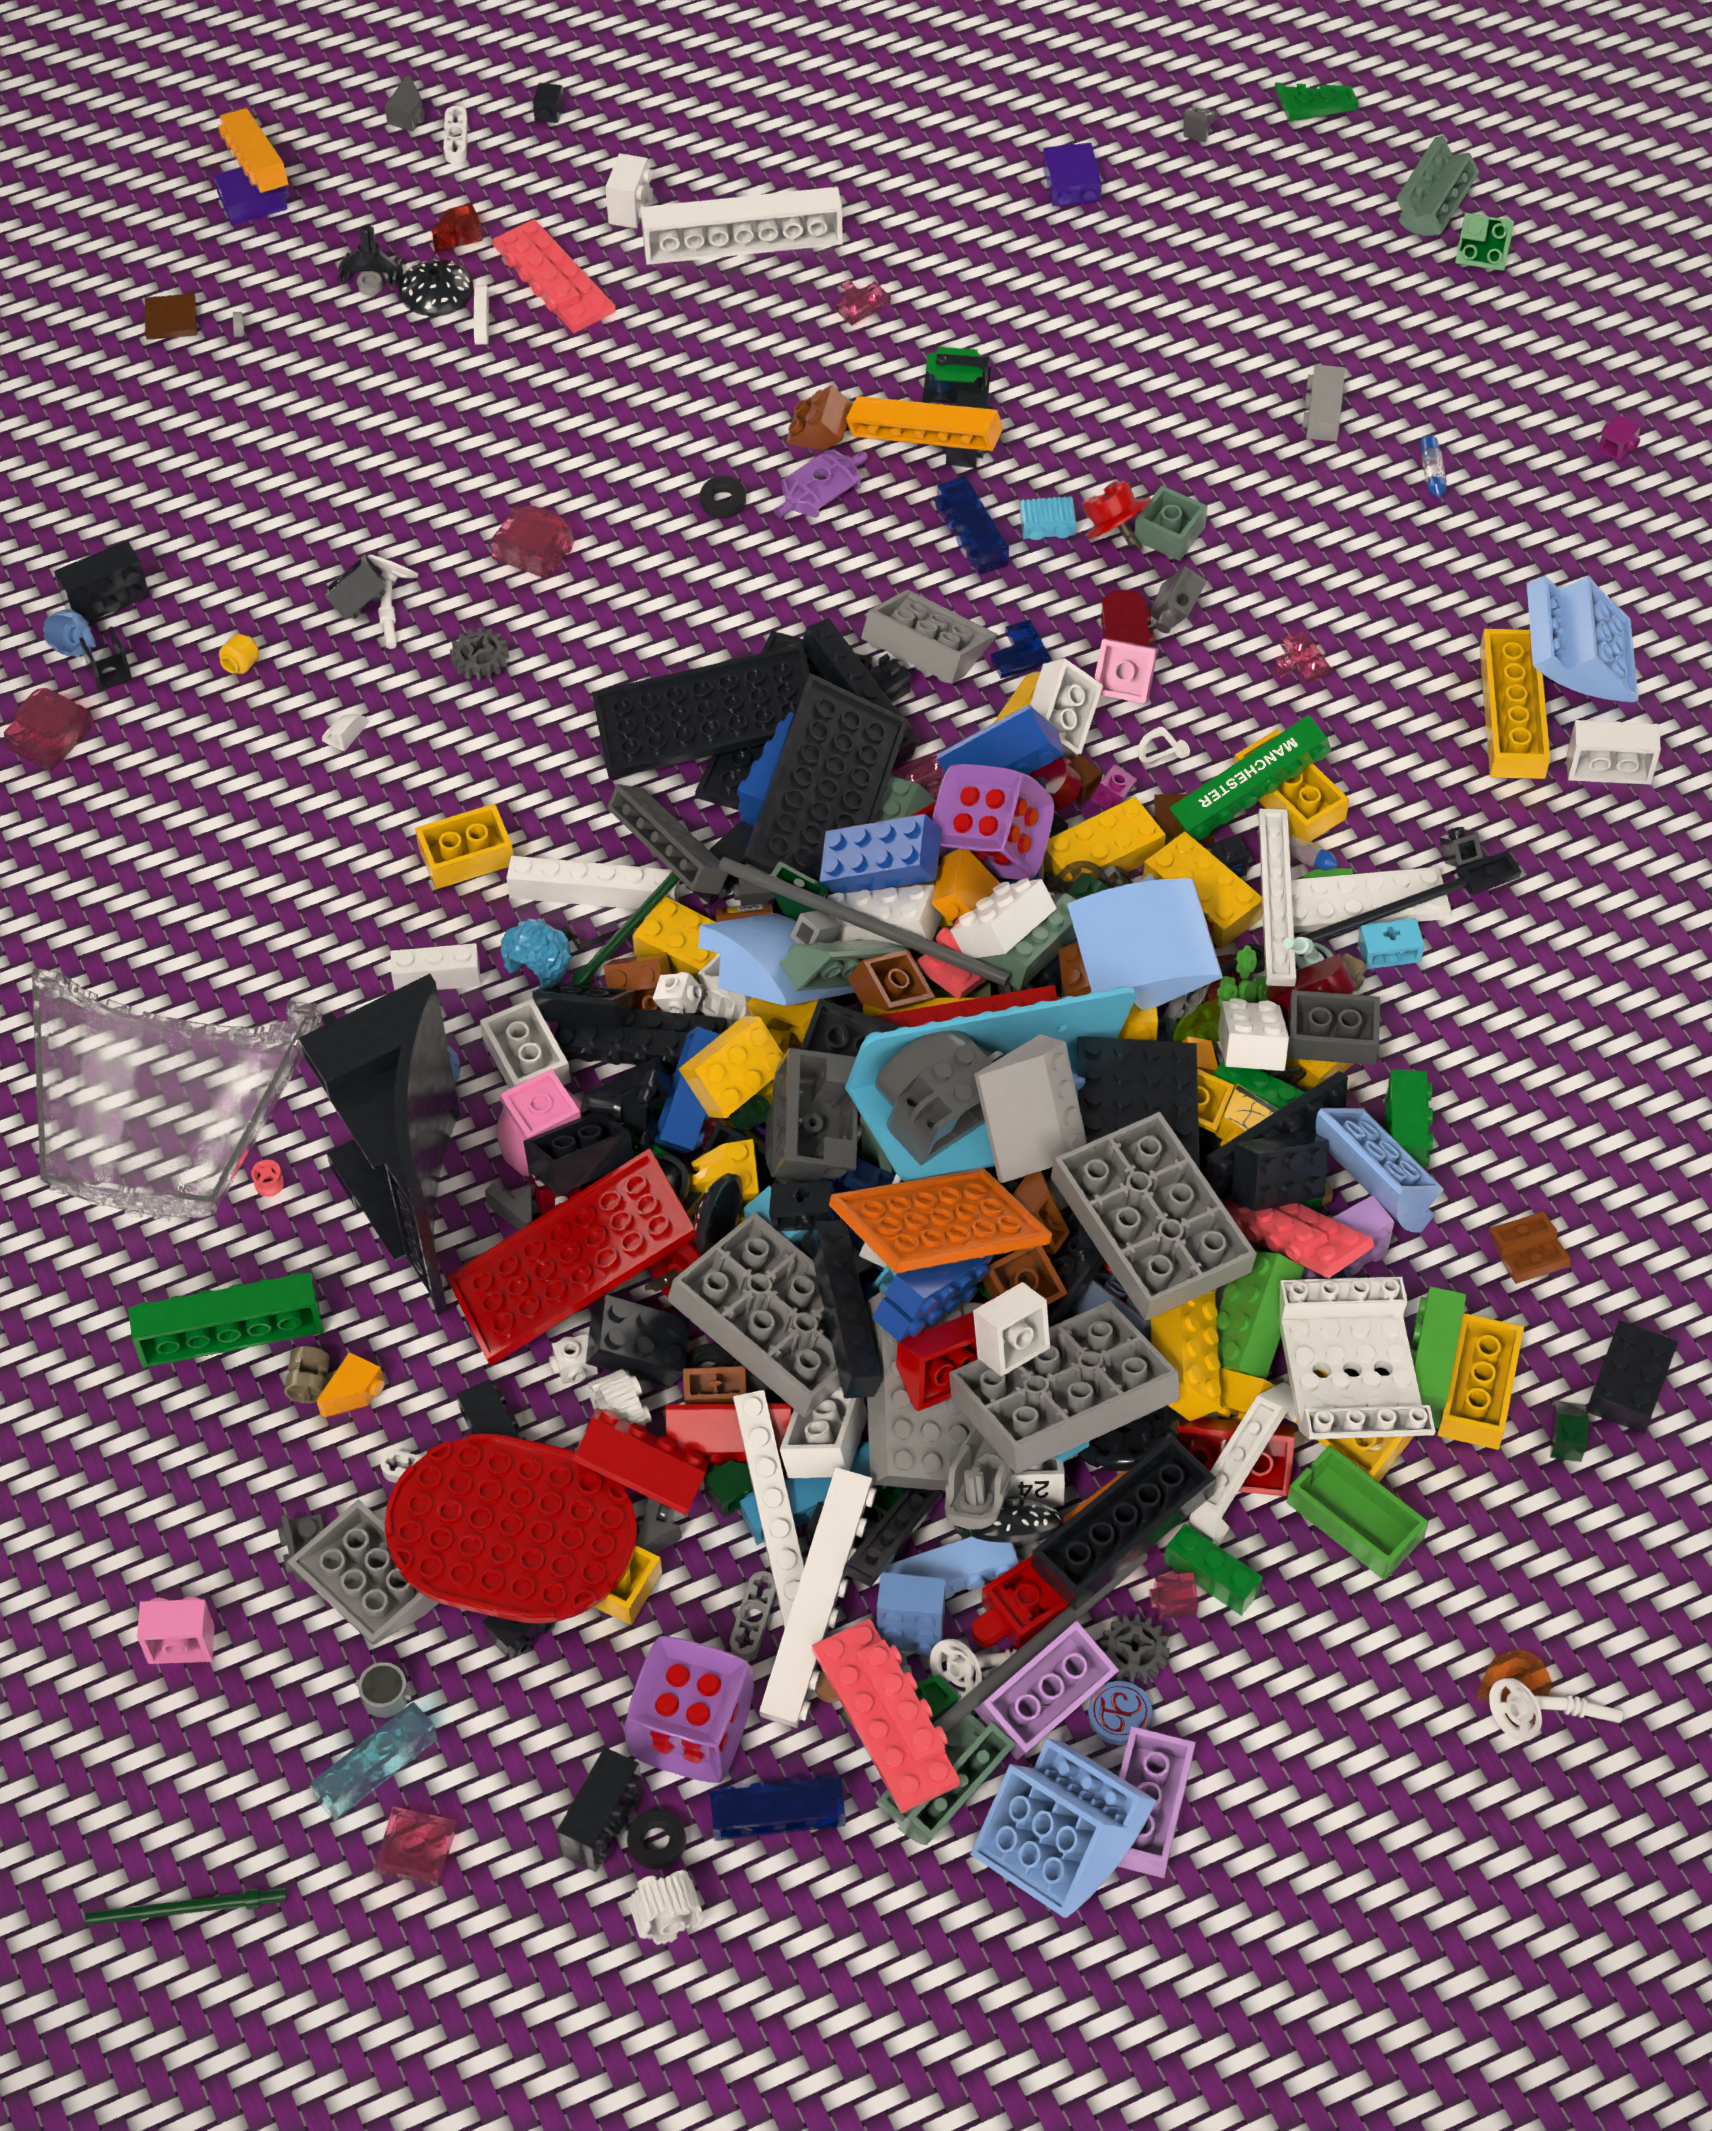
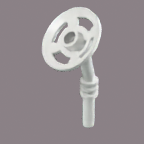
[368,554,419,649]
[930,1639,1017,1701]
[1489,1678,1623,1741]

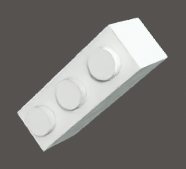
[390,943,481,990]

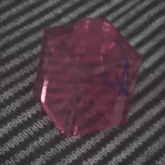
[1149,1572,1199,1619]

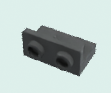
[277,1514,324,1583]

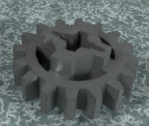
[450,627,509,681]
[1100,1614,1170,1684]

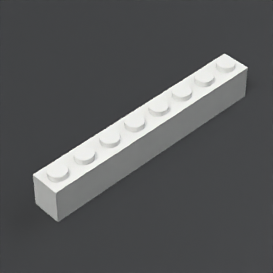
[759,1467,877,1728]

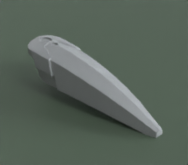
[944,1426,1013,1529]

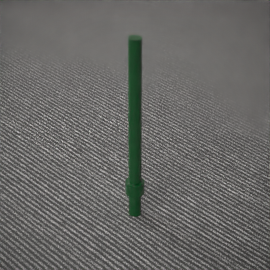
[570,872,680,985]
[85,1888,287,1926]

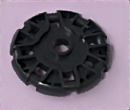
[1077,1405,1181,1472]

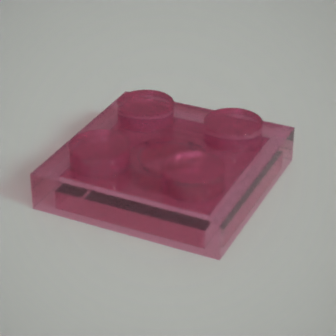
[374,1807,458,1887]

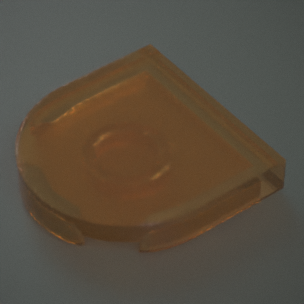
[1475,1650,1552,1724]

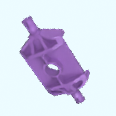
[774,449,868,518]

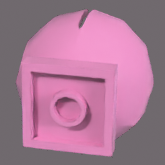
[496,1068,582,1176]

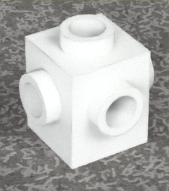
[653,972,703,1014]
[549,1334,598,1384]

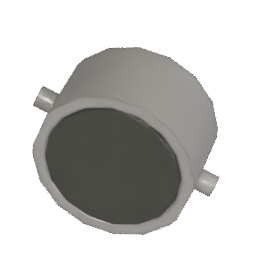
[355,1662,412,1718]

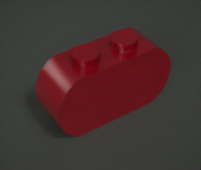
[1101,589,1154,647]
[1029,756,1081,811]
[1266,956,1356,1022]

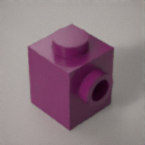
[1598,415,1641,462]
[1091,764,1137,810]

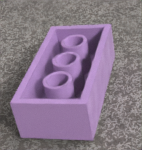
[1297,1195,1394,1280]
[975,1621,1119,1760]
[1118,1726,1196,1878]

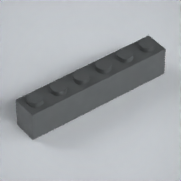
[607,784,728,895]

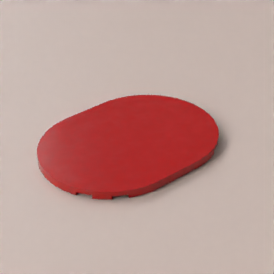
[385,1434,637,1623]

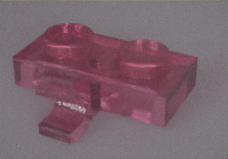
[836,280,891,326]
[1273,631,1331,683]
[892,750,945,800]

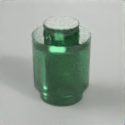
[729,1094,770,1131]

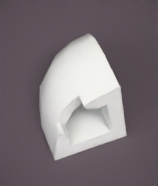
[322,714,369,752]

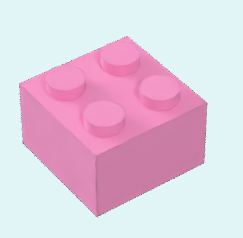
[1094,638,1158,704]
[137,1597,215,1664]

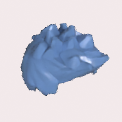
[43,609,96,658]

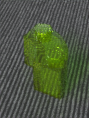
[1173,999,1221,1045]

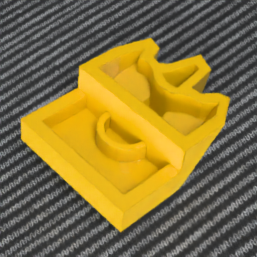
[689,1139,760,1202]

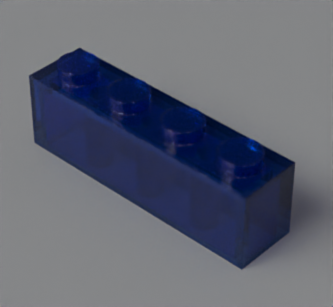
[934,476,1009,575]
[710,1775,846,1841]

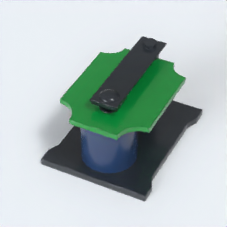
[922,347,991,403]

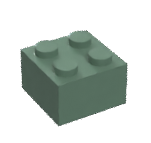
[1134,485,1208,561]

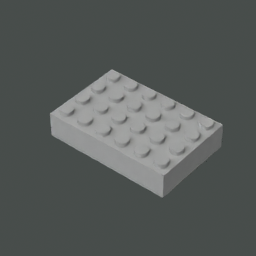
[1051,1112,1256,1321]
[667,1212,841,1418]
[865,1292,983,1491]
[949,1301,1179,1474]

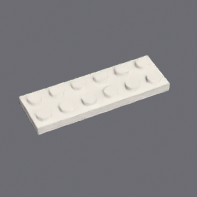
[1291,867,1452,933]

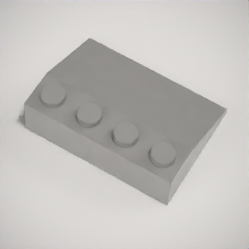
[861,589,997,684]
[974,1034,1087,1183]
[287,1499,438,1645]

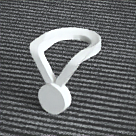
[1138,727,1190,764]

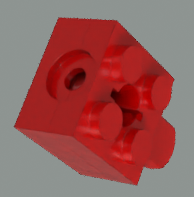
[972,1555,1069,1650]

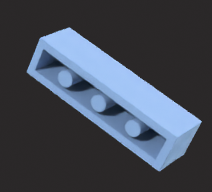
[886,1536,1019,1600]

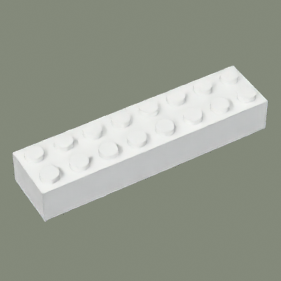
[640,187,842,265]

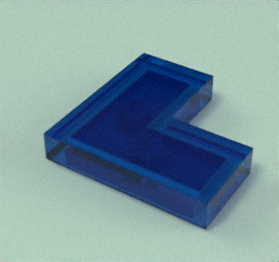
[991,619,1051,679]

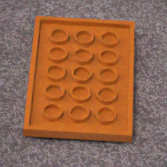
[829,1168,1052,1273]

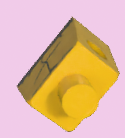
[1215,1084,1278,1147]

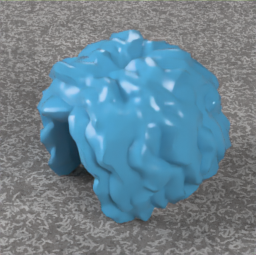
[501,919,572,988]

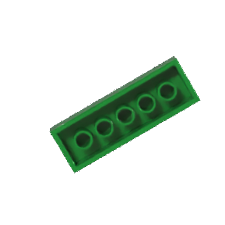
[128,1272,324,1368]

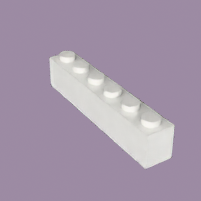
[507,856,680,909]

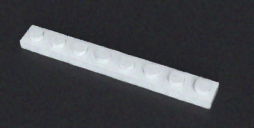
[1258,809,1296,986]
[733,1390,804,1630]

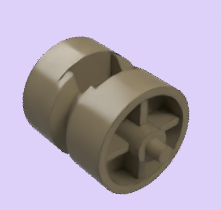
[284,1346,330,1404]

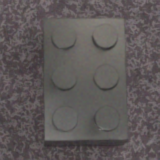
[1287,990,1380,1065]

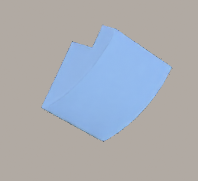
[1527,575,1638,702]
[1067,878,1223,1010]
[698,913,855,1006]
[1316,1108,1444,1233]
[970,1738,1156,1917]

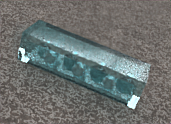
[309,1702,438,1822]

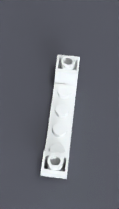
[1188,1382,1297,1546]

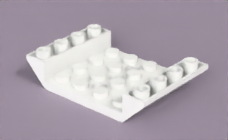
[1280,1277,1435,1439]

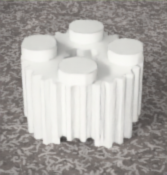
[588,1369,651,1427]
[628,1870,704,1945]

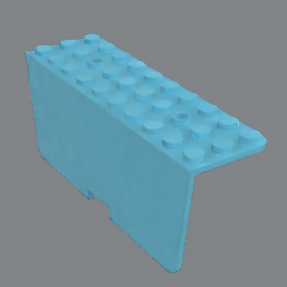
[845,986,1136,1181]

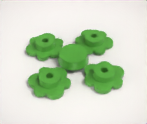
[1217,945,1269,1008]

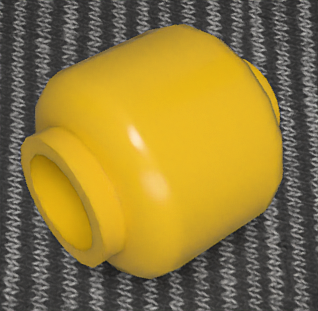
[219,634,259,674]

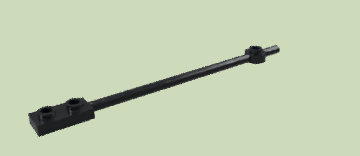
[1219,850,1522,976]

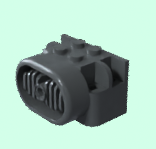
[875,1030,1005,1166]
[765,1048,861,1183]

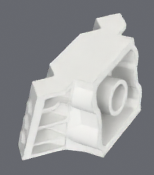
[697,953,753,1028]

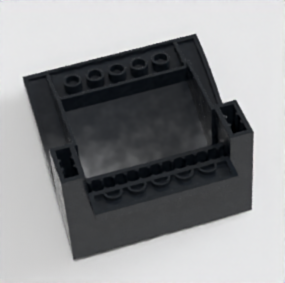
[298,973,460,1316]

